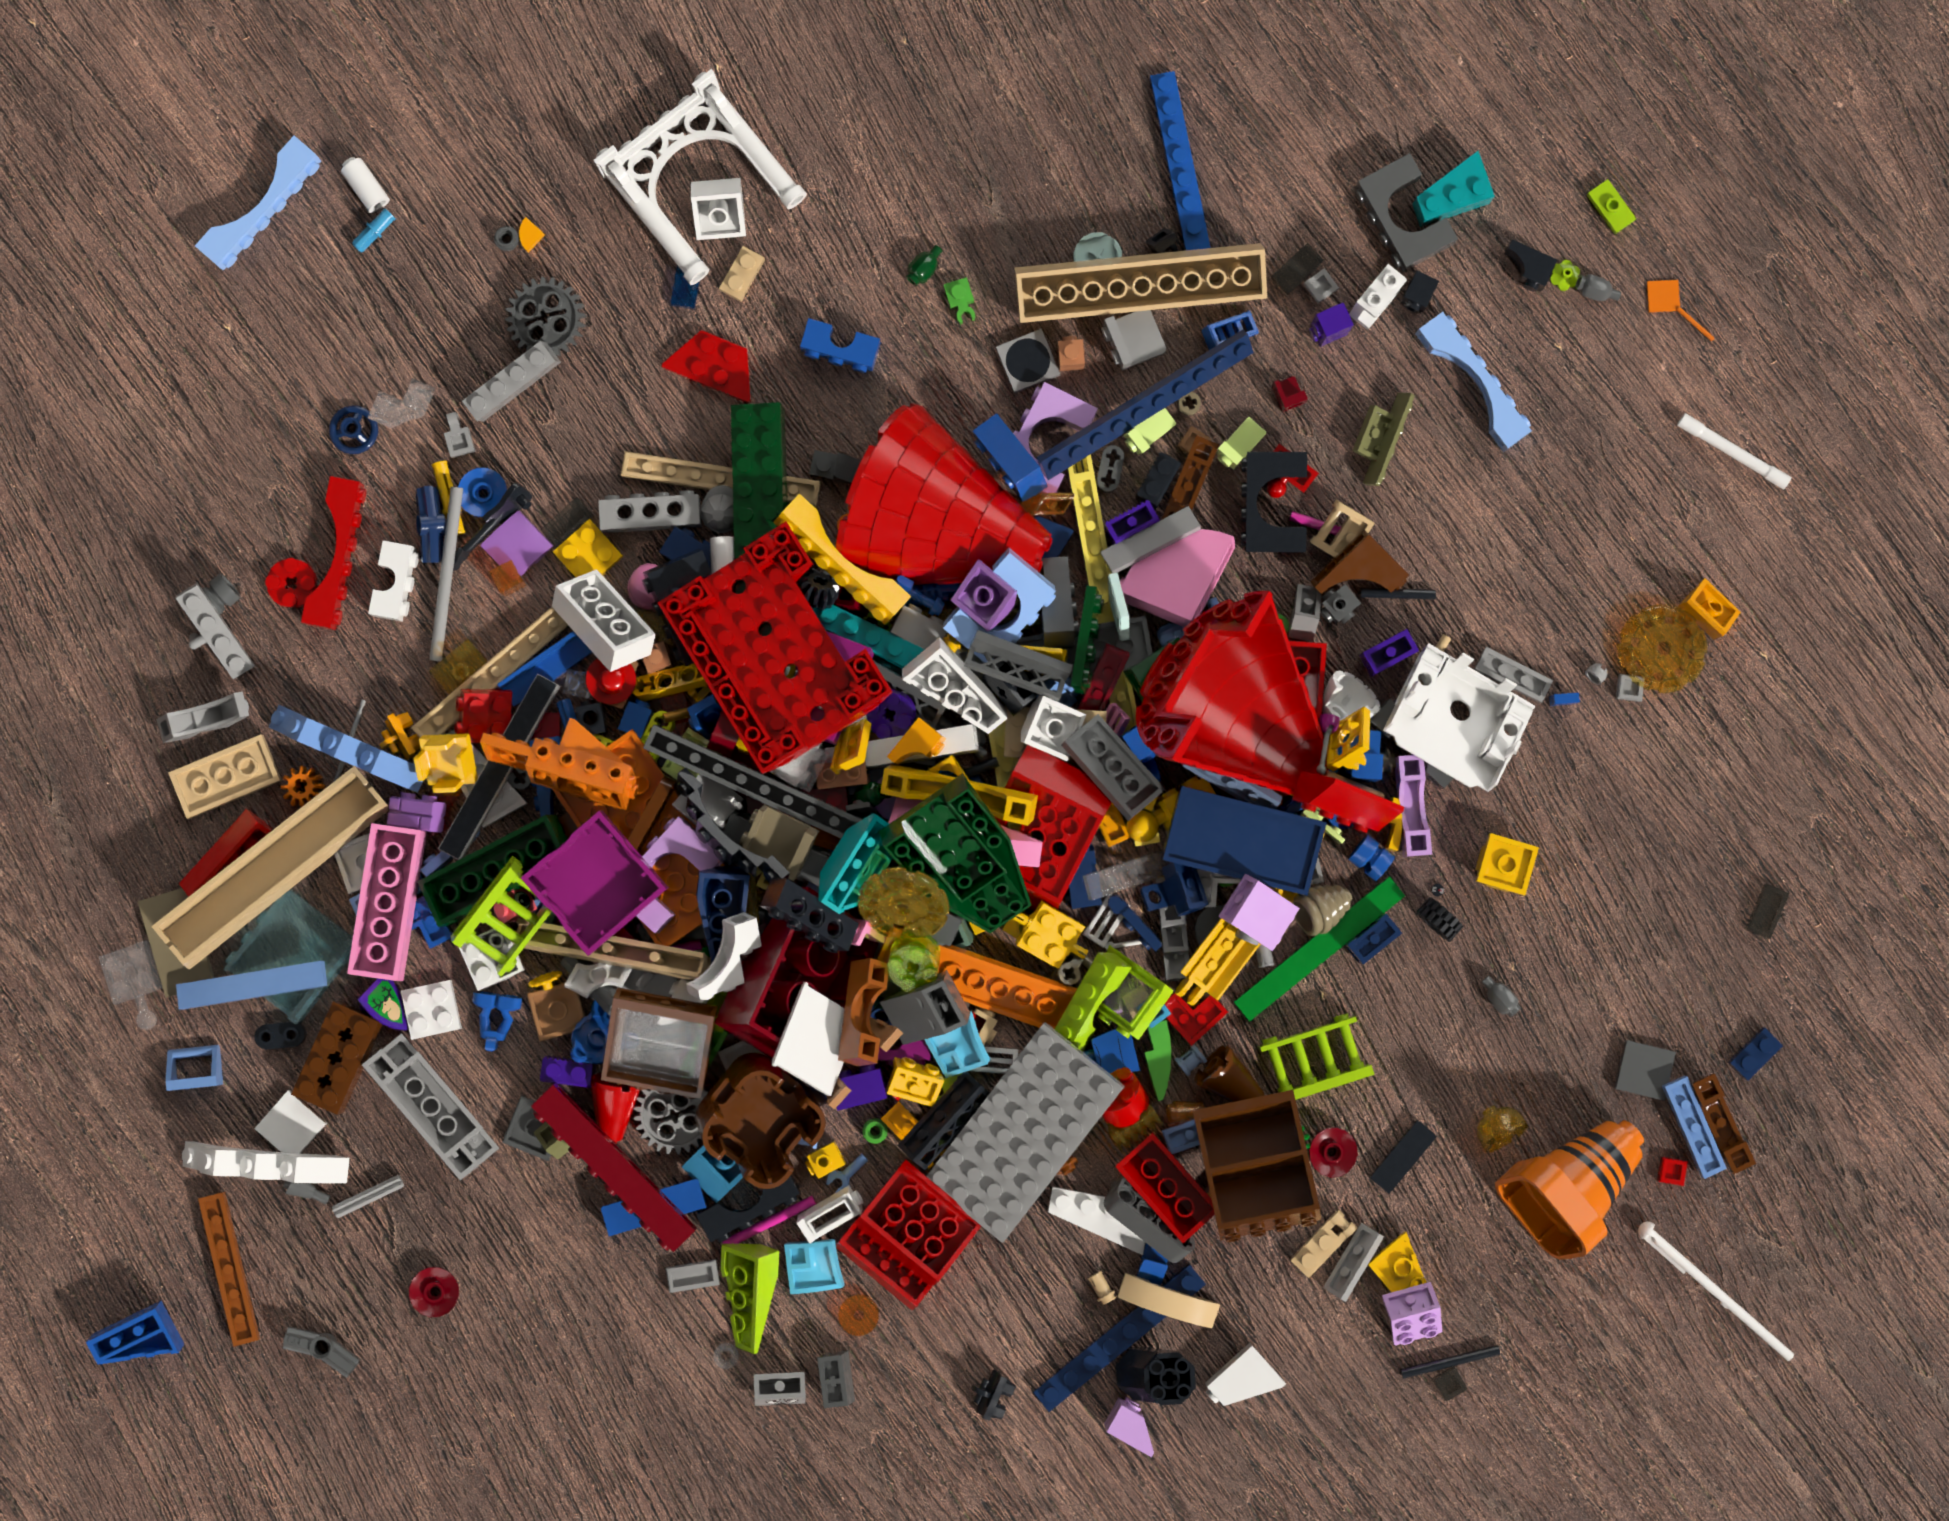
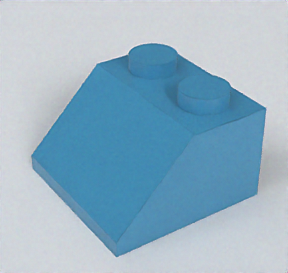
[682,1145,743,1203]

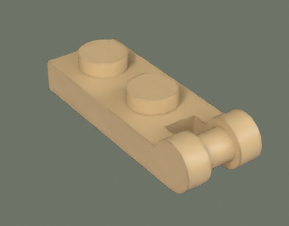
[1290,1209,1357,1278]

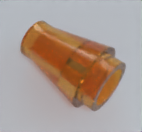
[1166,1101,1204,1126]

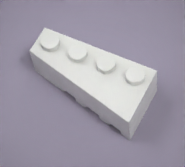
[902,637,1007,734]

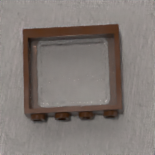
[601,987,718,1099]

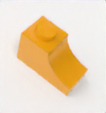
[887,717,946,765]

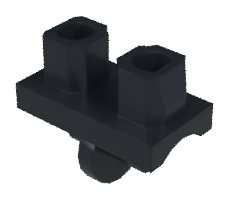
[971,1369,1016,1421]

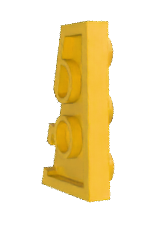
[1368,1231,1427,1293]

